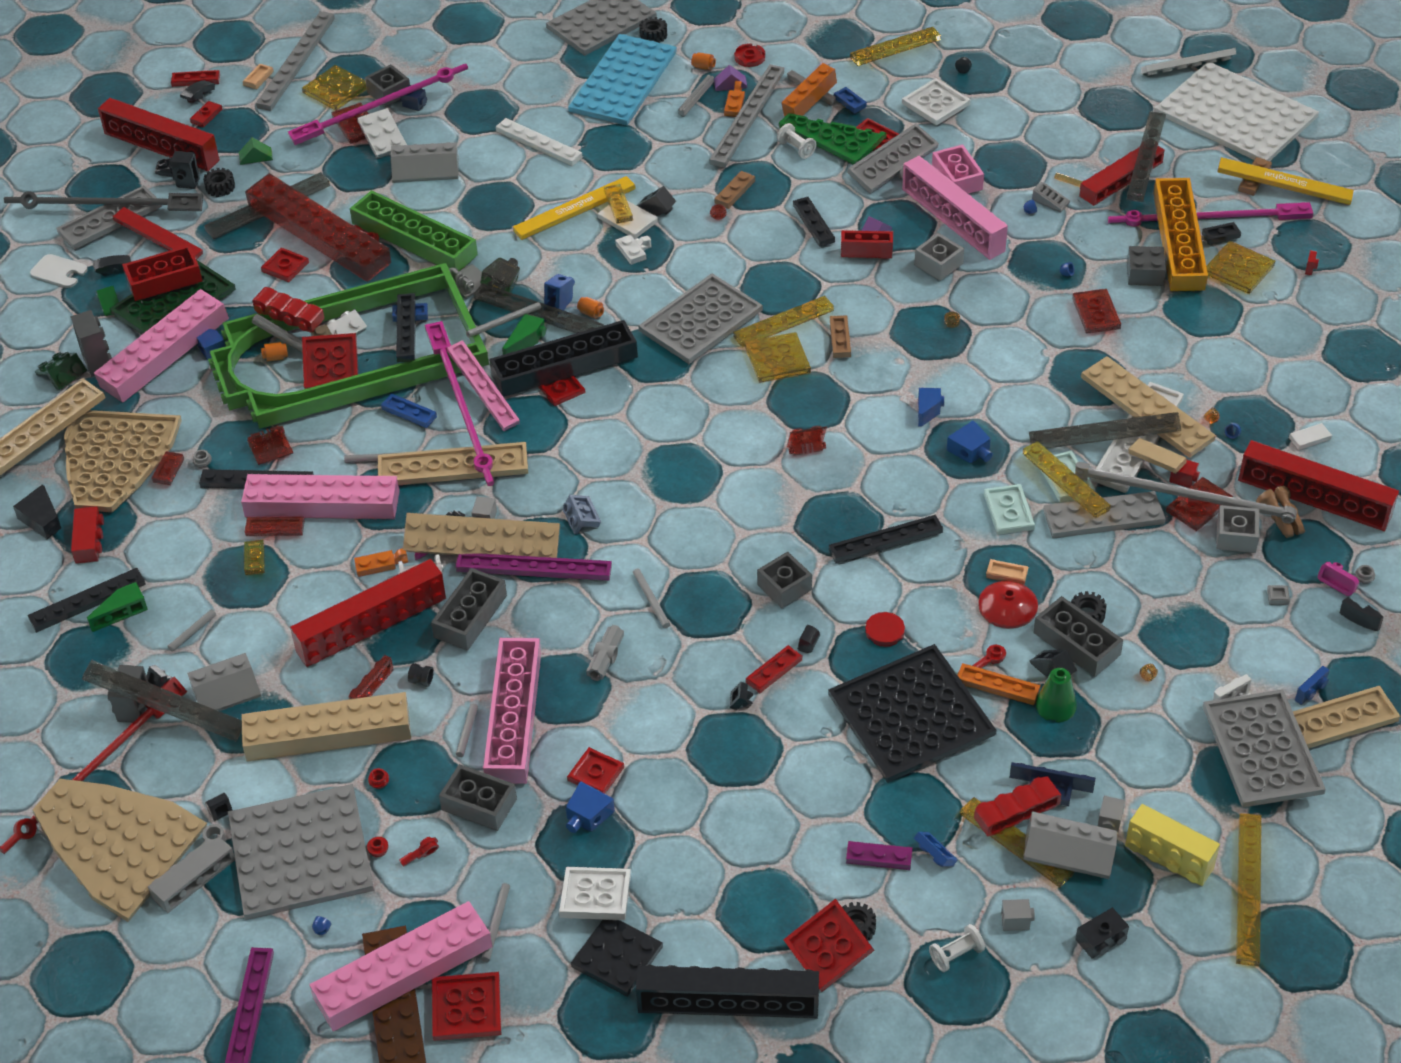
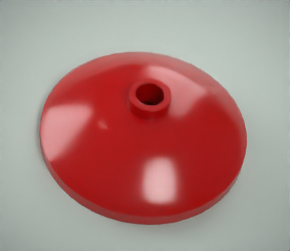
[978,581,1038,629]

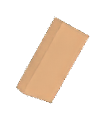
[243,64,274,90]
[986,559,1029,585]

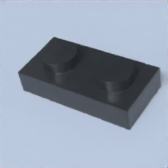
[1202,222,1241,245]

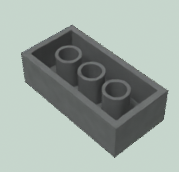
[431,568,507,651]
[1033,596,1123,677]

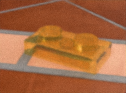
[244,540,265,575]

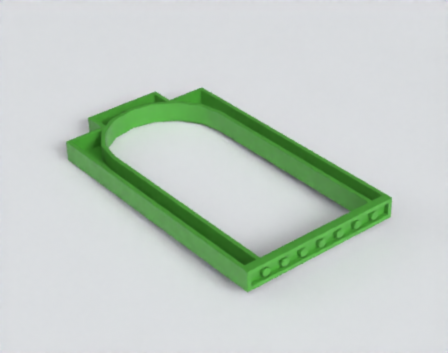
[208,263,489,429]

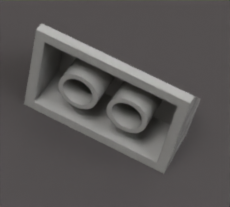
[187,653,261,717]

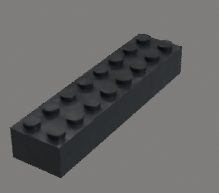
[489,320,638,397]
[636,964,819,1019]

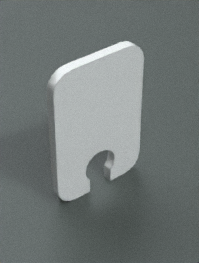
[30,254,88,288]

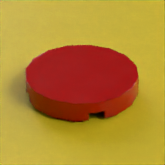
[734,43,766,67]
[865,612,905,647]

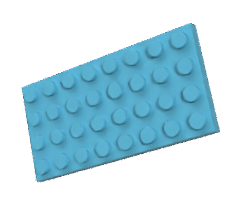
[568,34,677,126]

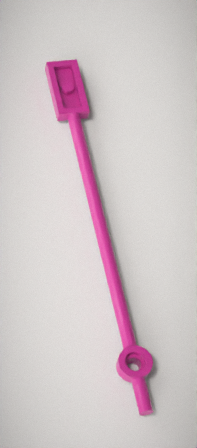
[288,63,468,145]
[1108,202,1314,227]
[425,321,494,486]

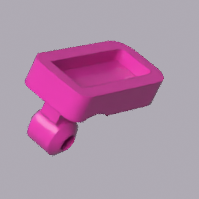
[1317,562,1359,596]

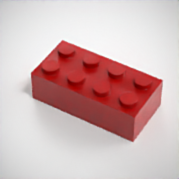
[122,245,202,301]

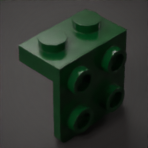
[35,352,87,390]

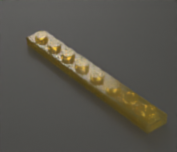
[1236,813,1261,967]

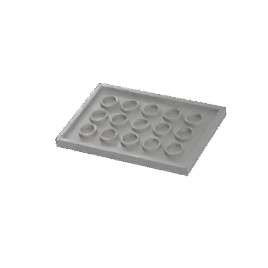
[546,0,657,56]
[638,273,763,364]
[1203,689,1326,807]

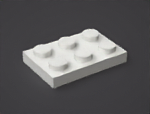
[358,108,407,159]

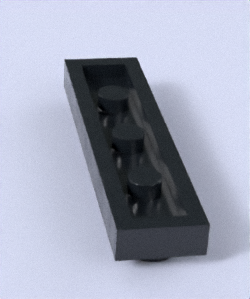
[793,197,835,247]

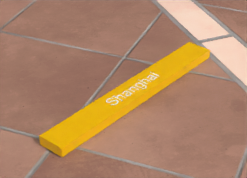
[1217,157,1354,205]
[513,176,636,240]

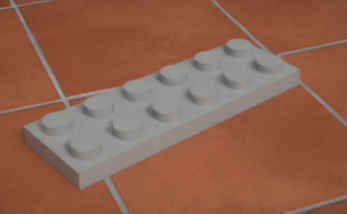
[847,123,939,194]
[56,185,162,250]
[1043,491,1165,538]

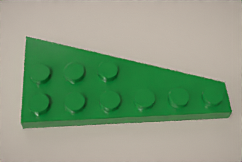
[779,113,886,165]

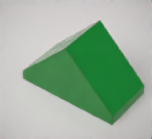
[239,137,273,165]
[96,286,119,316]

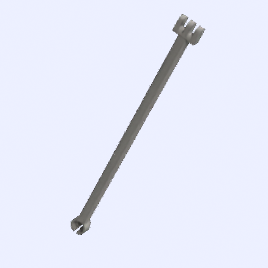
[1075,462,1297,523]

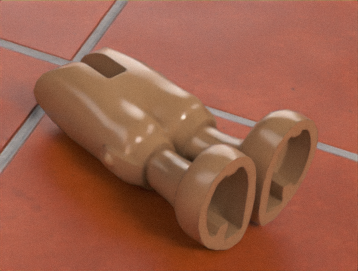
[1256,486,1305,538]

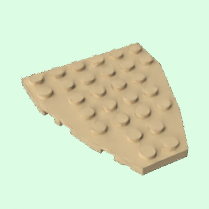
[64,410,182,512]
[32,779,207,922]

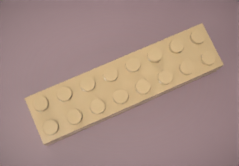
[242,692,411,761]

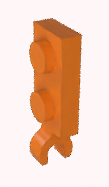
[724,81,745,117]
[354,548,408,577]

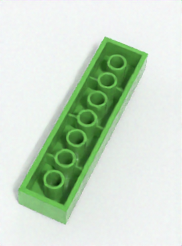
[349,190,478,272]

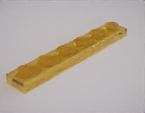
[850,27,941,66]
[733,296,834,348]
[1023,441,1111,518]
[960,797,1074,888]

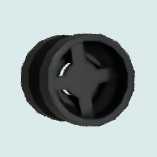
[408,663,434,686]

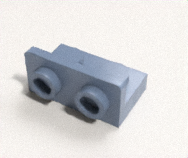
[563,495,601,534]

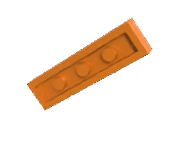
[958,663,1041,705]

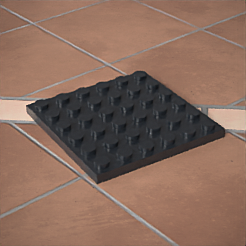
[828,644,997,783]

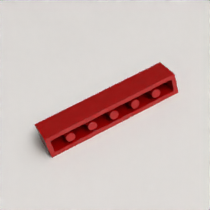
[1079,141,1165,206]

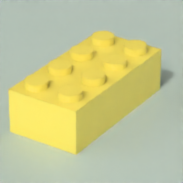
[1125,804,1220,886]

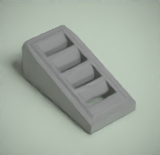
[1032,182,1070,212]

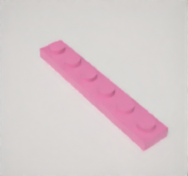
[447,340,520,431]

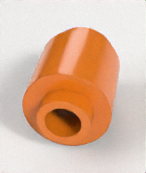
[691,52,716,70]
[577,297,604,319]
[261,342,288,362]

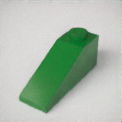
[502,314,546,355]
[87,582,148,632]

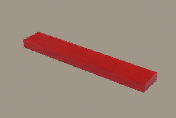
[113,207,203,259]

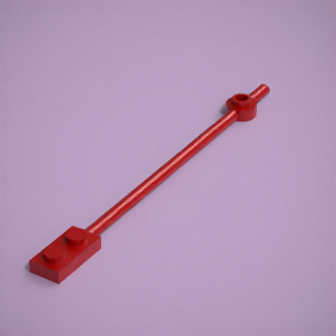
[0,676,188,854]

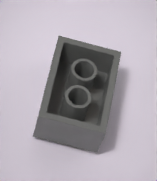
[70,310,112,377]
[439,764,517,831]

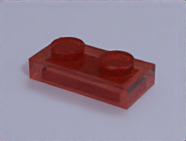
[152,451,184,486]

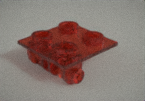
[247,425,293,465]
[787,426,827,456]

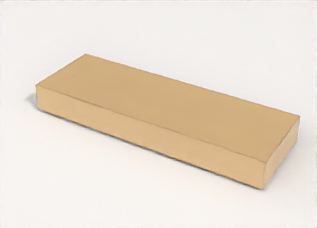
[1128,438,1187,474]

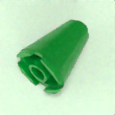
[1036,668,1077,723]

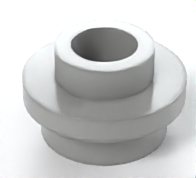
[192,450,211,467]
[1355,565,1375,583]

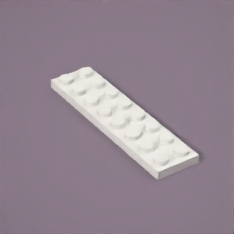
[1091,382,1184,493]

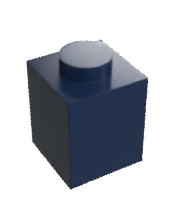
[401,85,427,111]

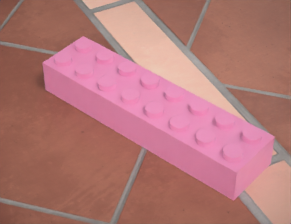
[902,156,1008,260]
[94,289,229,403]
[241,474,400,519]
[483,638,541,784]
[309,901,492,1032]

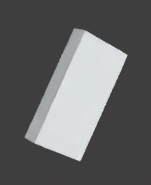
[1289,423,1332,450]

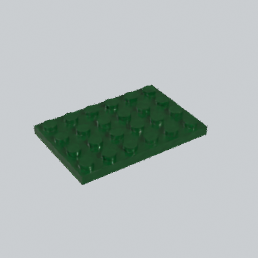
[110,259,236,335]

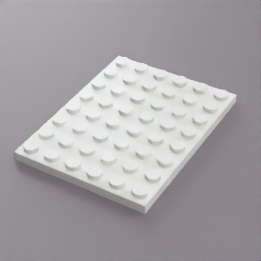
[1154,61,1319,161]

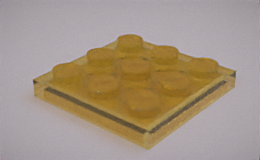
[302,65,367,111]
[1206,240,1276,294]
[745,332,811,383]

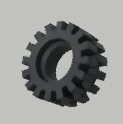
[639,17,667,43]
[203,168,235,197]
[1071,591,1107,623]
[843,902,876,941]

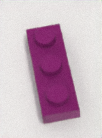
[846,841,912,870]

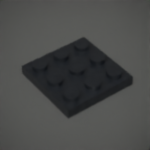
[571,919,663,997]

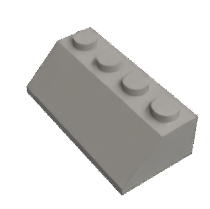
[391,142,459,183]
[1024,812,1117,879]

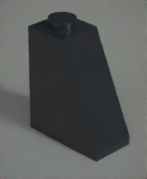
[13,485,62,539]

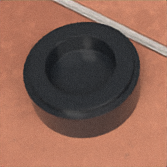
[955,57,972,74]

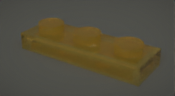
[604,184,633,224]

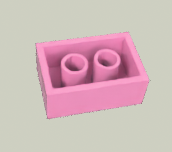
[932,144,984,194]

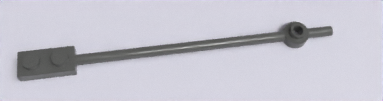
[4,191,203,211]

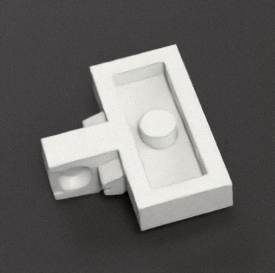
[615,234,651,265]

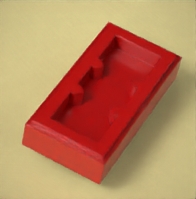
[190,101,223,127]

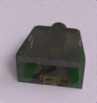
[480,258,520,297]

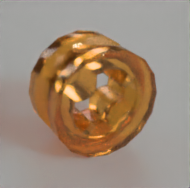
[944,311,960,328]

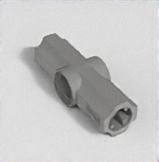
[587,625,624,681]

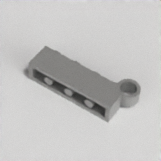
[148,824,235,913]

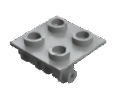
[449,264,493,298]

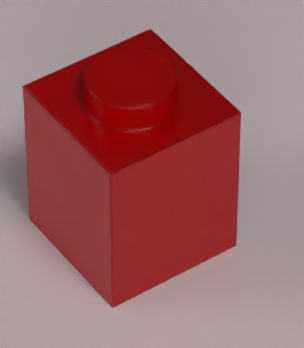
[1169,460,1200,489]

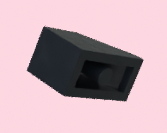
[636,186,676,216]
[1029,649,1077,678]

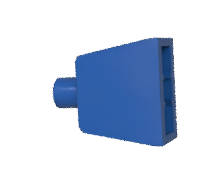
[544,274,575,316]
[947,421,993,463]
[566,781,615,833]

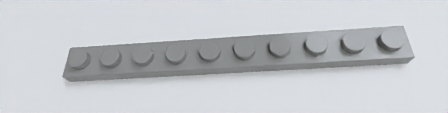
[256,11,335,111]
[710,64,784,168]

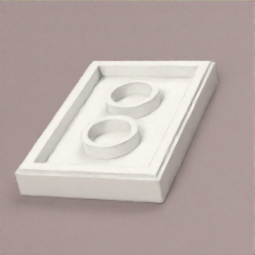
[598,197,658,239]

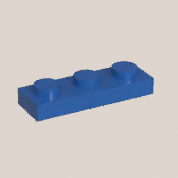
[381,393,437,428]

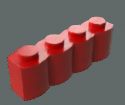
[252,287,325,332]
[974,776,1061,837]

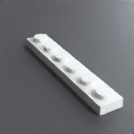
[1141,48,1236,76]
[496,118,583,166]

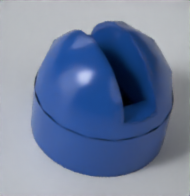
[1023,199,1037,214]
[1060,262,1074,277]
[1225,423,1241,439]
[312,916,332,935]

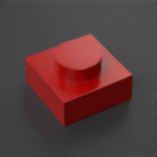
[1305,250,1319,276]

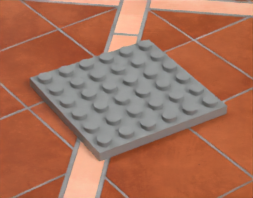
[228,784,374,920]

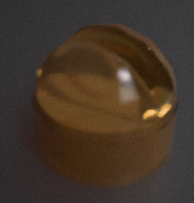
[1203,407,1220,423]
[1140,663,1158,681]

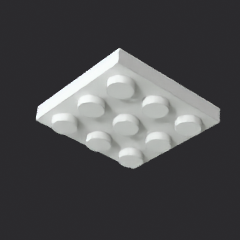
[902,78,971,126]
[559,867,631,920]

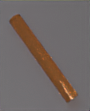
[1054,172,1083,187]

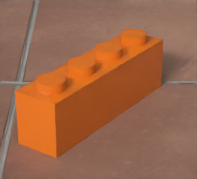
[782,63,837,116]

